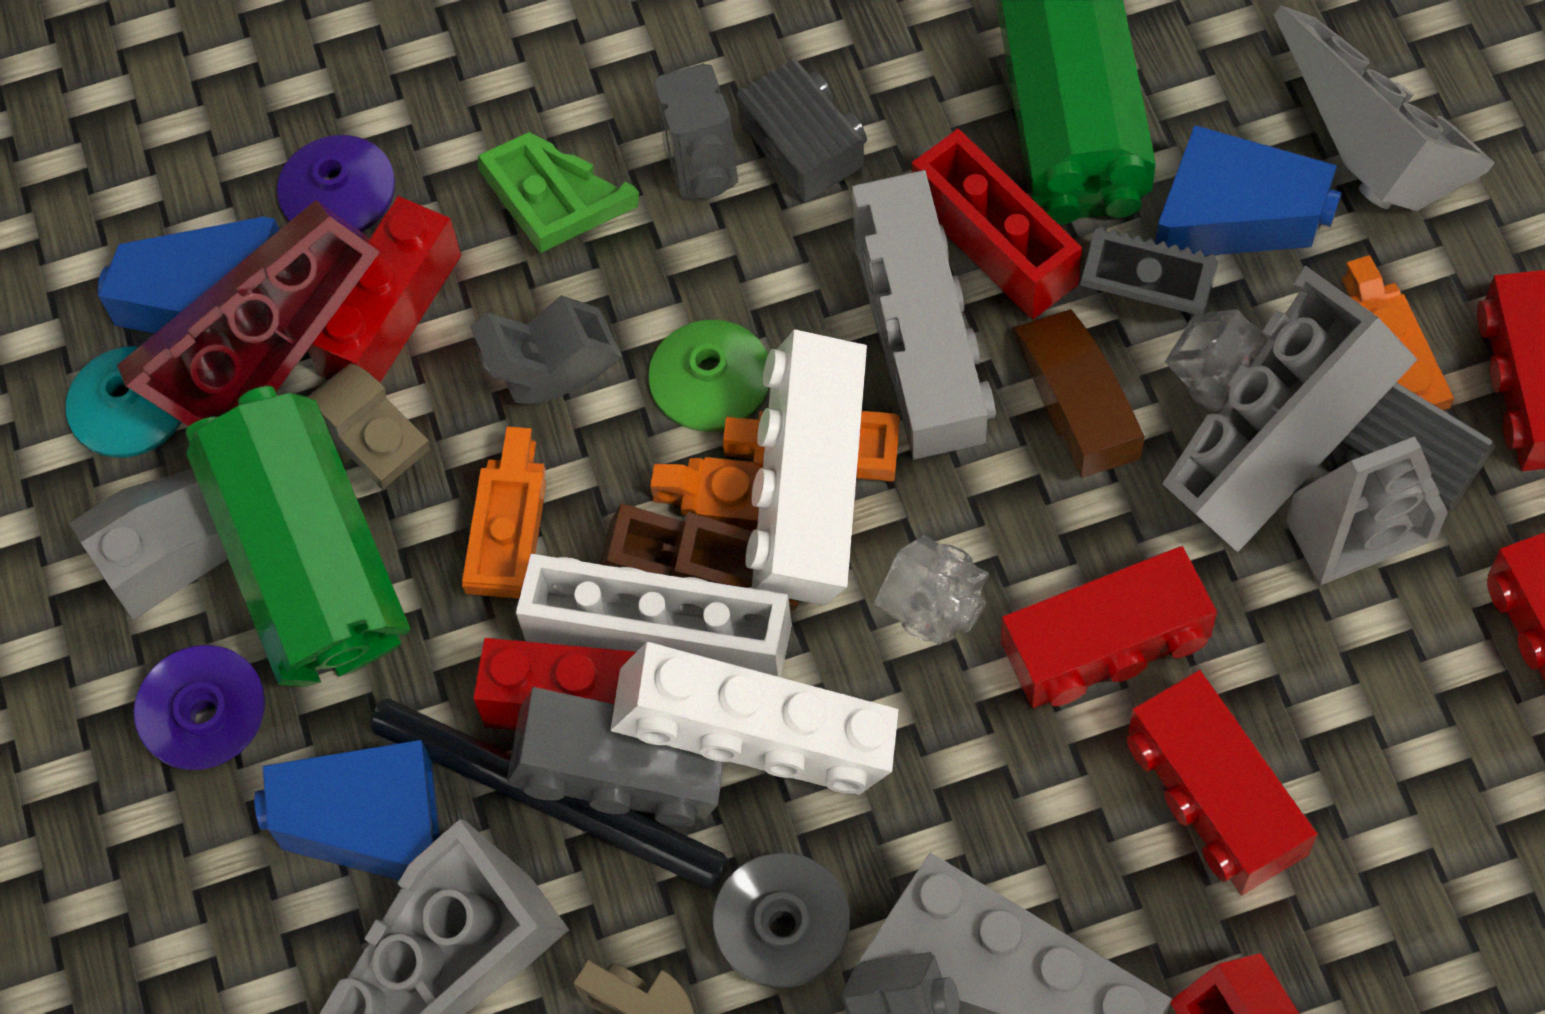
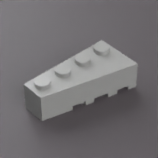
[1163,265,1418,552]

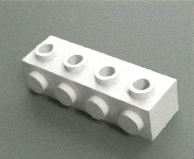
[746,329,867,605]
[516,554,792,677]
[610,642,898,795]

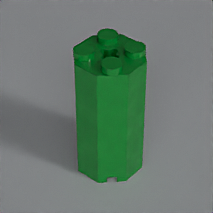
[997,0,1156,225]
[185,386,411,687]

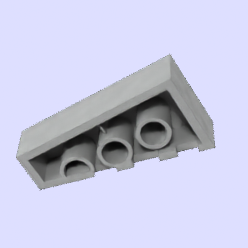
[852,170,996,460]
[856,852,1172,1014]

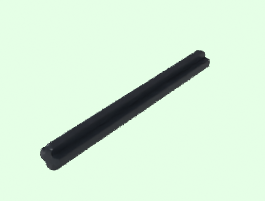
[369,698,728,889]

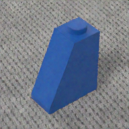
[1155,125,1342,256]
[98,216,279,333]
[254,740,440,880]

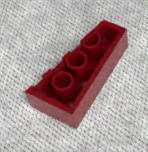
[117,200,380,426]

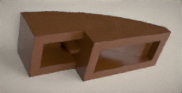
[1013,309,1144,478]
[599,503,799,610]

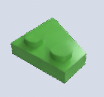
[478,132,639,253]

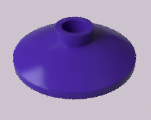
[277,135,395,232]
[134,645,265,770]

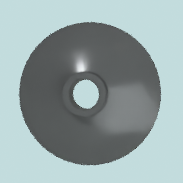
[713,853,850,988]

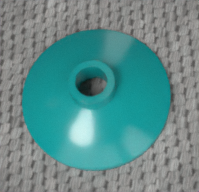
[65,346,182,458]

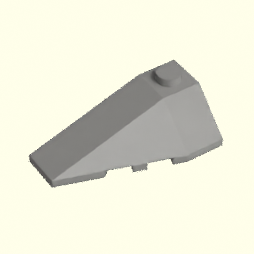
[1274,5,1495,211]
[1286,436,1448,586]
[68,469,228,620]
[320,819,569,1014]

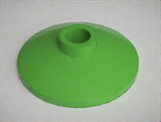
[649,320,770,432]

